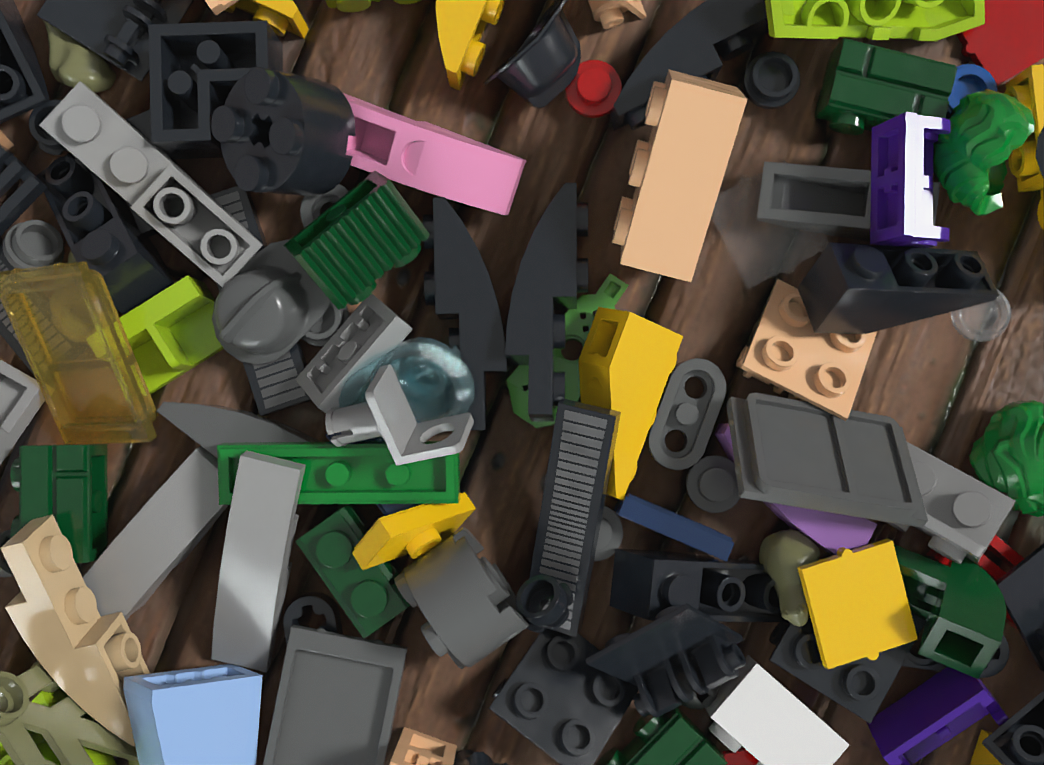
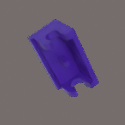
[870,112,951,248]
[866,666,1009,765]

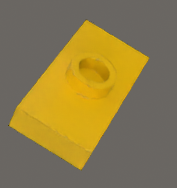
[352,492,476,570]

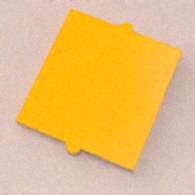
[797,539,918,669]

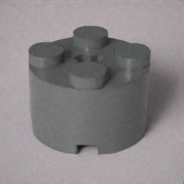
[394,527,530,669]

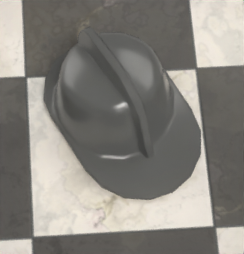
[212,239,332,365]

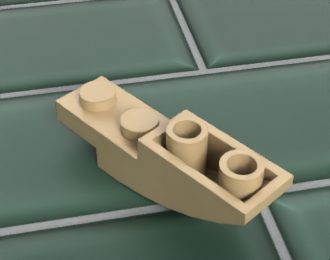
[0,514,150,746]

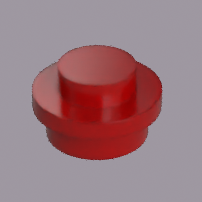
[565,60,622,118]

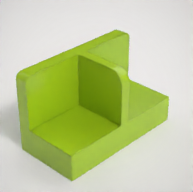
[88,275,224,396]

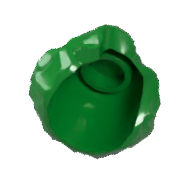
[933,89,1035,216]
[969,400,1044,517]

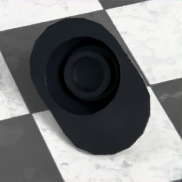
[483,0,581,109]

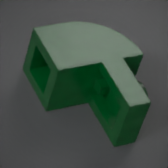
[894,545,1006,679]

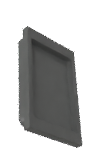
[726,393,928,527]
[263,625,408,765]

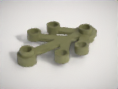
[0,661,139,765]

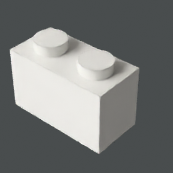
[705,655,849,765]

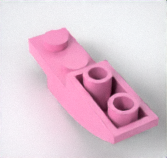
[343,93,526,215]

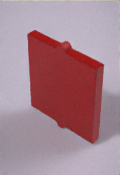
[956,0,1044,86]

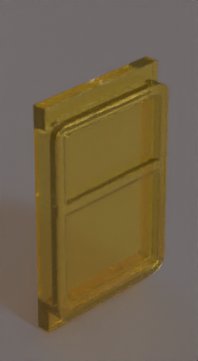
[0,261,158,444]

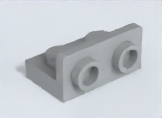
[295,294,412,414]
[884,441,1015,564]

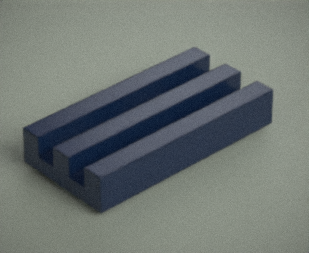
[613,492,734,562]

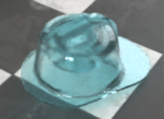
[339,337,474,442]

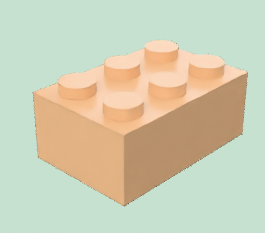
[612,69,747,282]

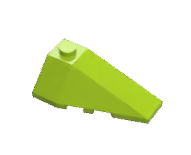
[765,0,985,41]

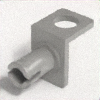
[325,364,474,466]

